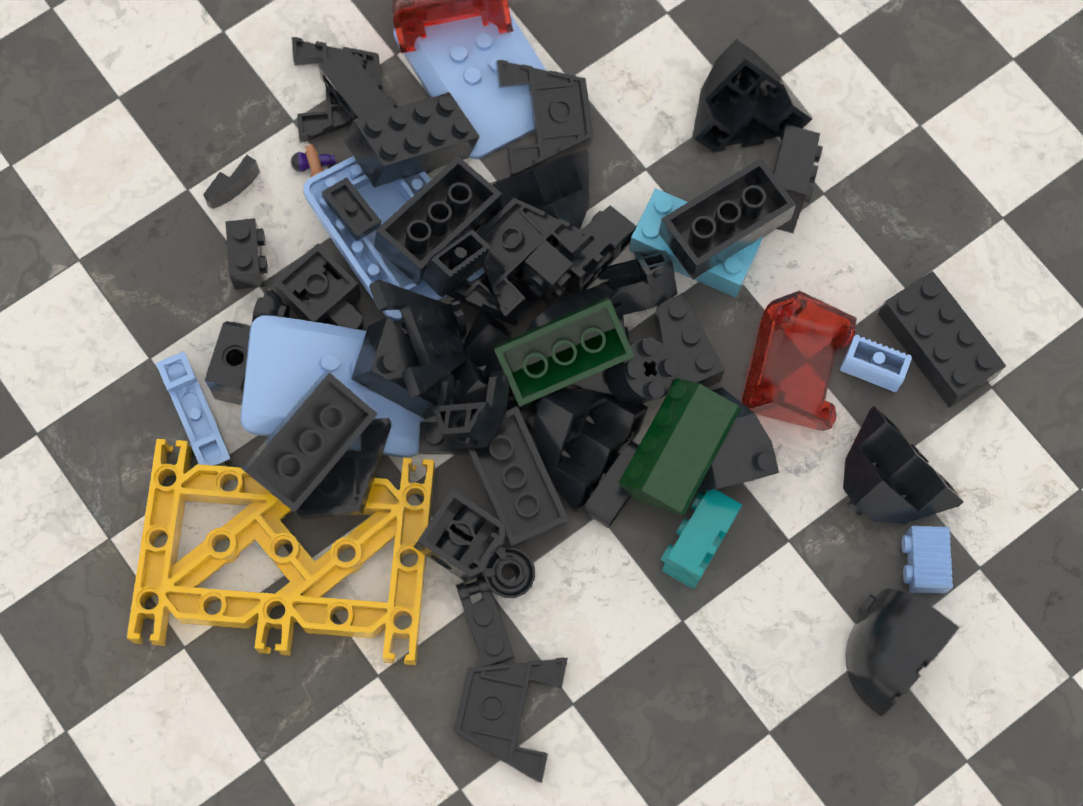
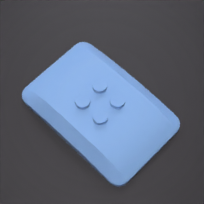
[394,0,546,159]
[303,156,485,321]
[240,315,424,458]

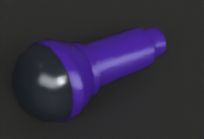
[290,152,336,172]

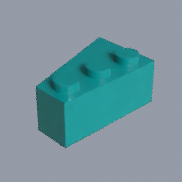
[661,489,742,590]

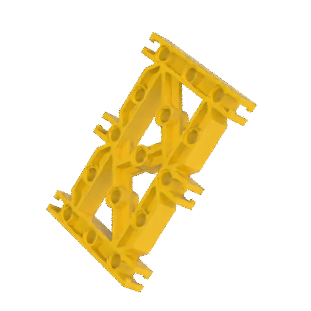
[127,439,435,665]

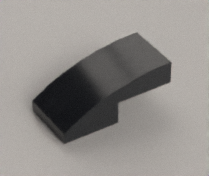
[203,155,260,209]

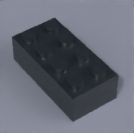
[344,92,480,188]
[374,156,502,285]
[659,158,796,280]
[878,271,1006,408]
[242,372,378,513]
[467,406,569,547]

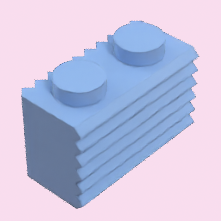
[840,334,912,392]
[901,526,953,594]

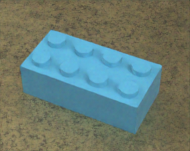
[629,188,764,298]

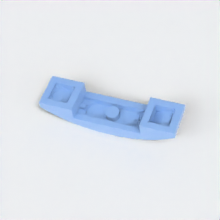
[156,351,231,466]

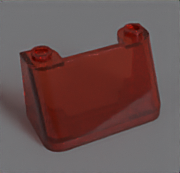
[392,0,513,54]
[741,290,857,431]

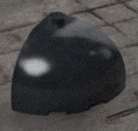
[845,588,960,716]

